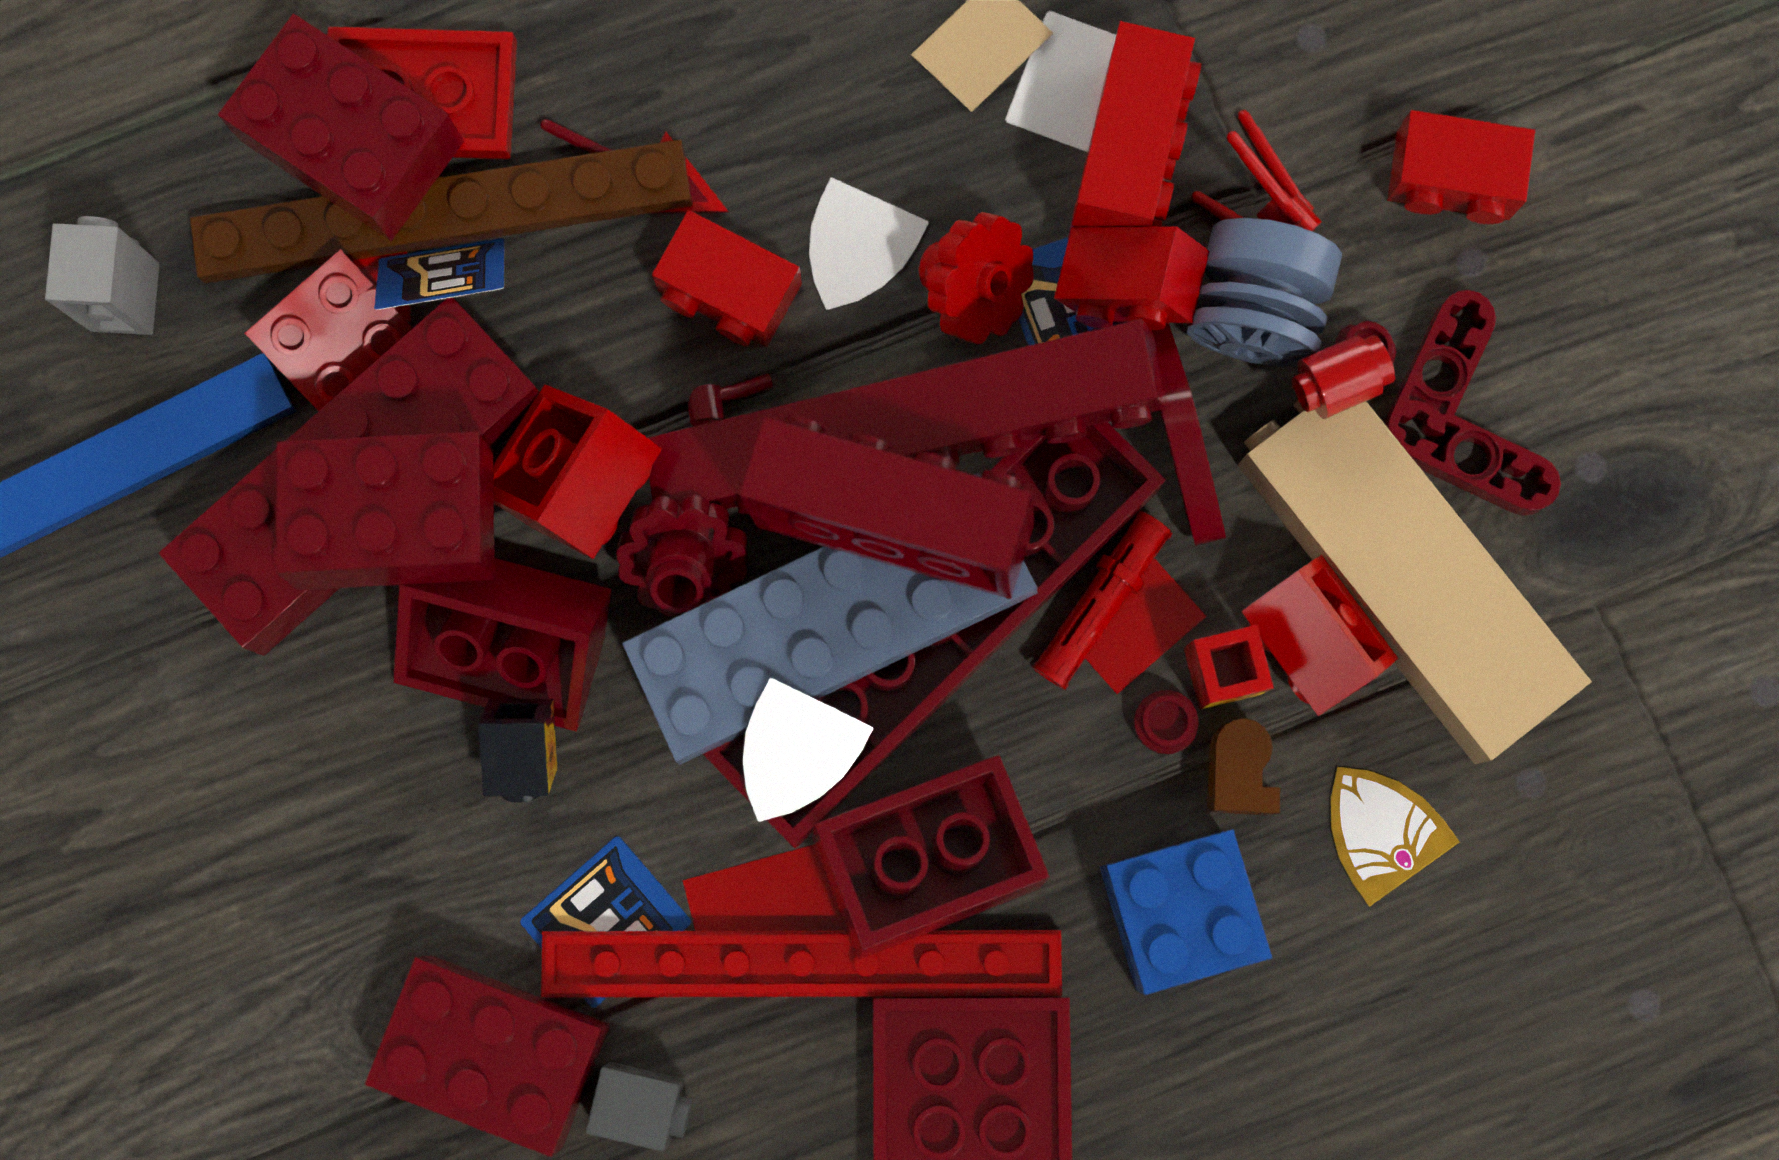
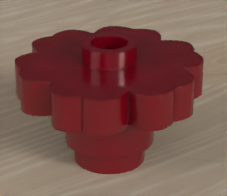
[616,495,749,616]

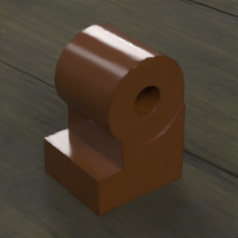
[1206,718,1280,816]

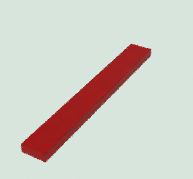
[541,930,1062,998]

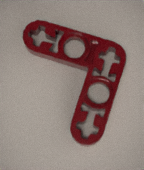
[1384,290,1561,516]
[1152,323,1226,546]

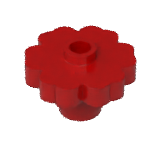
[919,212,1034,345]

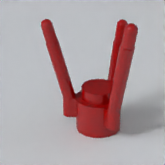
[1191,110,1322,231]

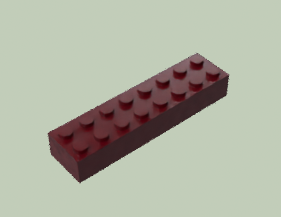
[703,422,1166,848]

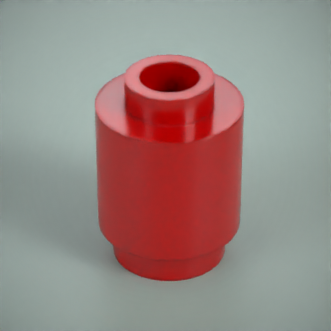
[1292,335,1395,419]

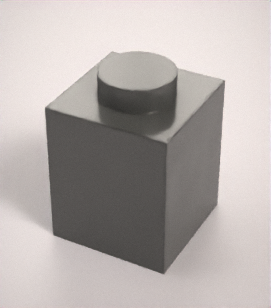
[586,1062,693,1152]

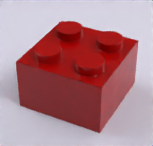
[493,384,662,559]

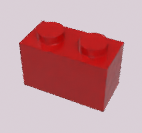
[1387,110,1536,224]
[652,210,802,347]
[1054,226,1210,330]
[1241,554,1399,716]

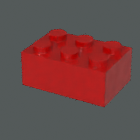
[1067,21,1202,240]

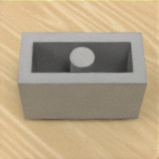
[45,216,160,335]

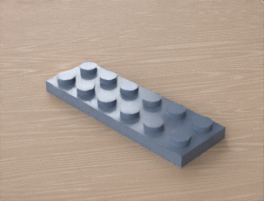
[622,473,1037,765]

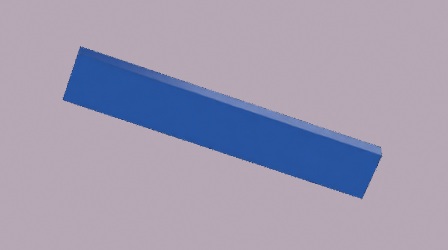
[0,353,297,558]

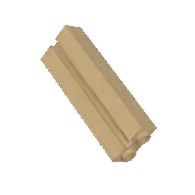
[1237,401,1592,764]

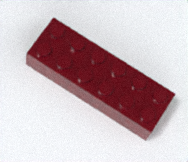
[158,297,539,656]

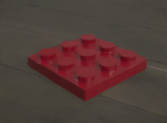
[873,997,1072,1160]

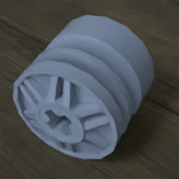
[1187,218,1343,367]

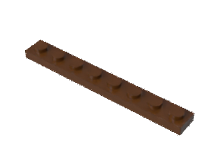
[190,139,693,284]

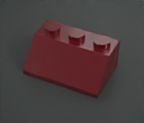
[393,558,612,732]

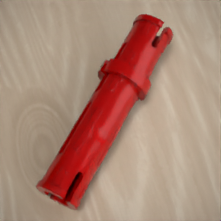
[1031,511,1173,690]

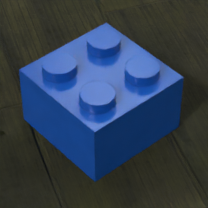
[1099,829,1272,995]

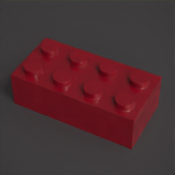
[739,415,1034,599]

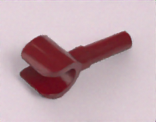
[688,373,773,426]

